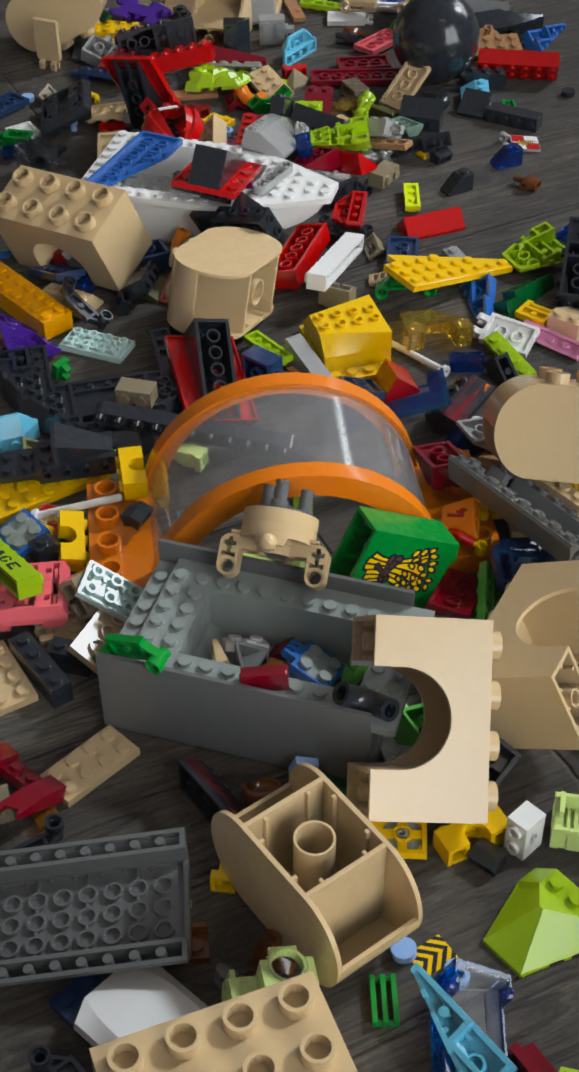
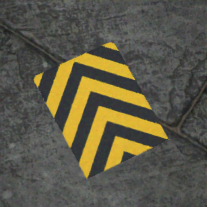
[412,935,458,976]

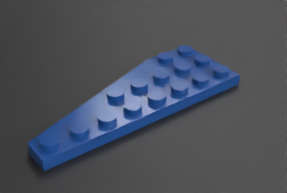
[86,130,183,186]

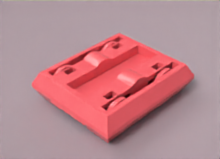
[0,560,71,632]

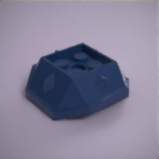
[489,538,559,596]

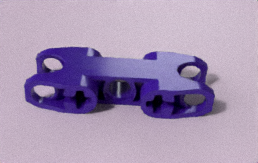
[108,0,172,25]

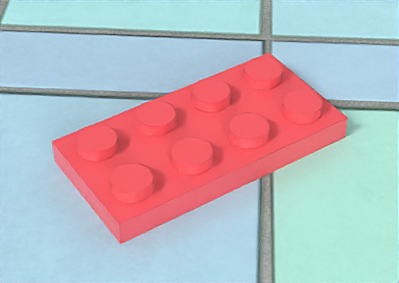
[354,28,393,55]

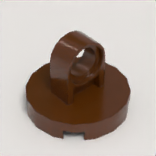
[246,929,298,977]

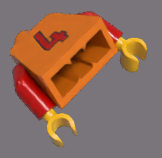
[433,497,489,556]

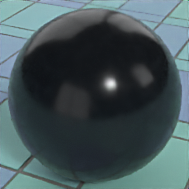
[392,0,480,82]

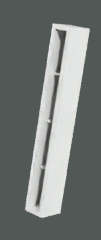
[304,232,364,292]

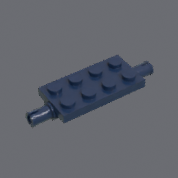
[70,66,113,81]

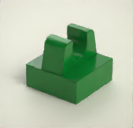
[51,356,72,381]

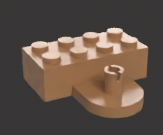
[470,24,523,66]

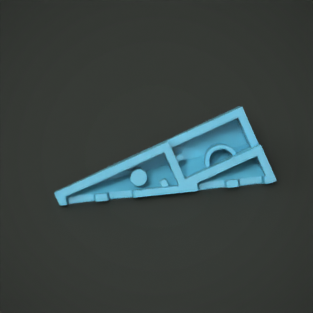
[410,962,519,1072]

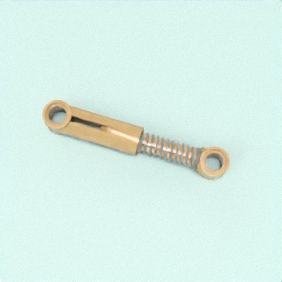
[340,0,410,14]

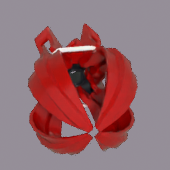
[139,93,204,141]

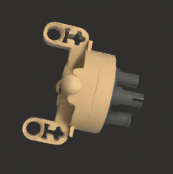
[216,479,331,591]

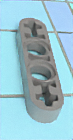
[253,161,293,195]

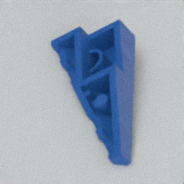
[521,22,566,51]
[460,273,497,329]

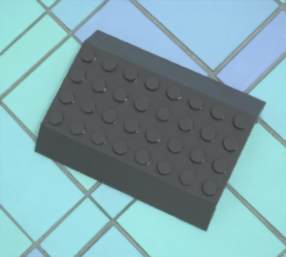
[0,827,192,987]

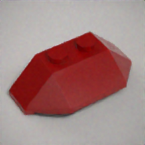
[332,191,368,231]

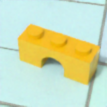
[115,446,149,500]
[57,510,89,572]
[433,805,507,867]

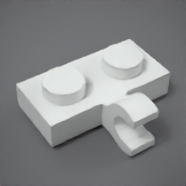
[221,634,270,652]

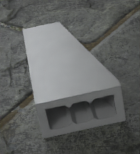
[285,333,333,399]

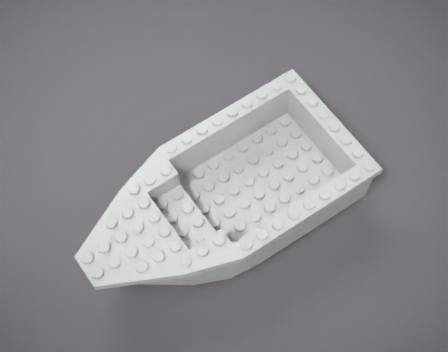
[82,130,339,244]

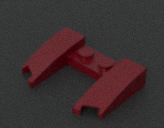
[0,742,66,820]

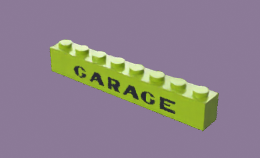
[0,538,44,600]

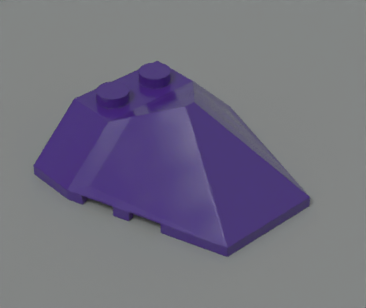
[0,313,61,357]

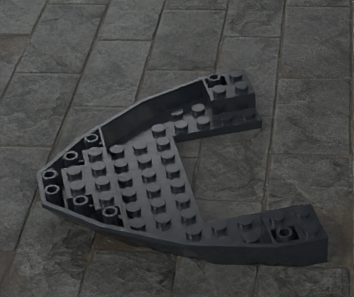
[0,327,184,457]

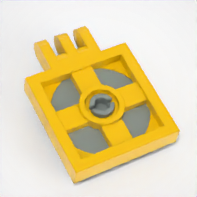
[370,821,427,860]

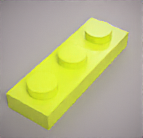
[403,183,421,212]

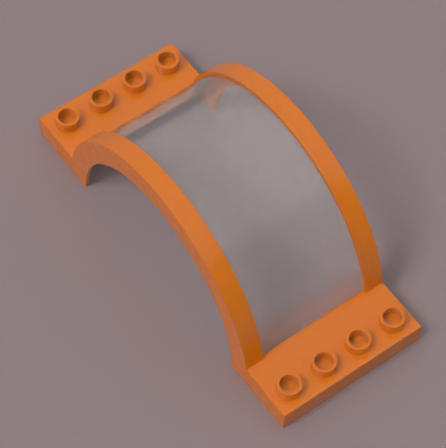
[87,372,500,588]

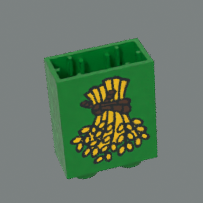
[329,506,460,609]

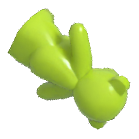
[352,91,376,118]

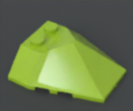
[483,868,579,978]

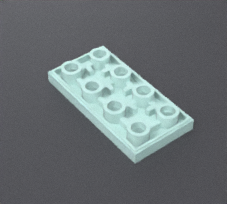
[59,327,136,364]
[74,560,144,623]

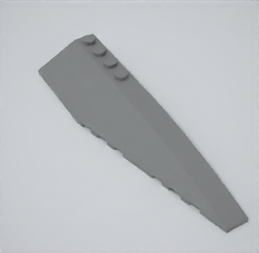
[241,114,297,159]

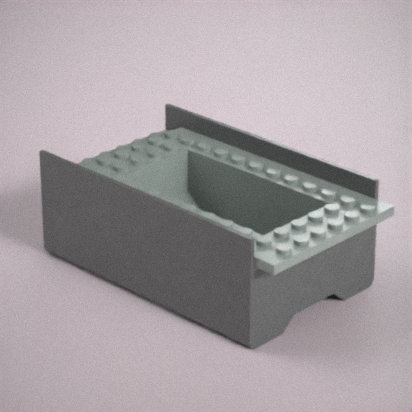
[95,538,435,779]

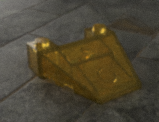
[399,309,475,351]

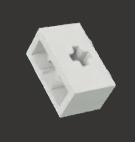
[503,800,546,861]

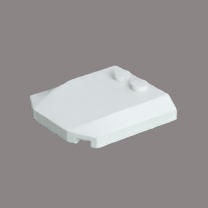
[74,966,208,1047]

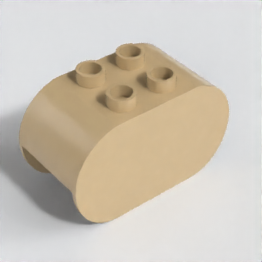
[6,0,108,52]
[165,227,283,339]
[482,366,579,484]
[211,762,423,987]

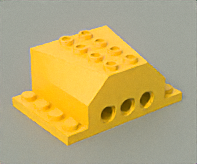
[299,295,392,379]

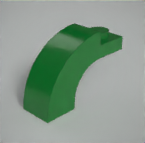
[246,84,293,115]

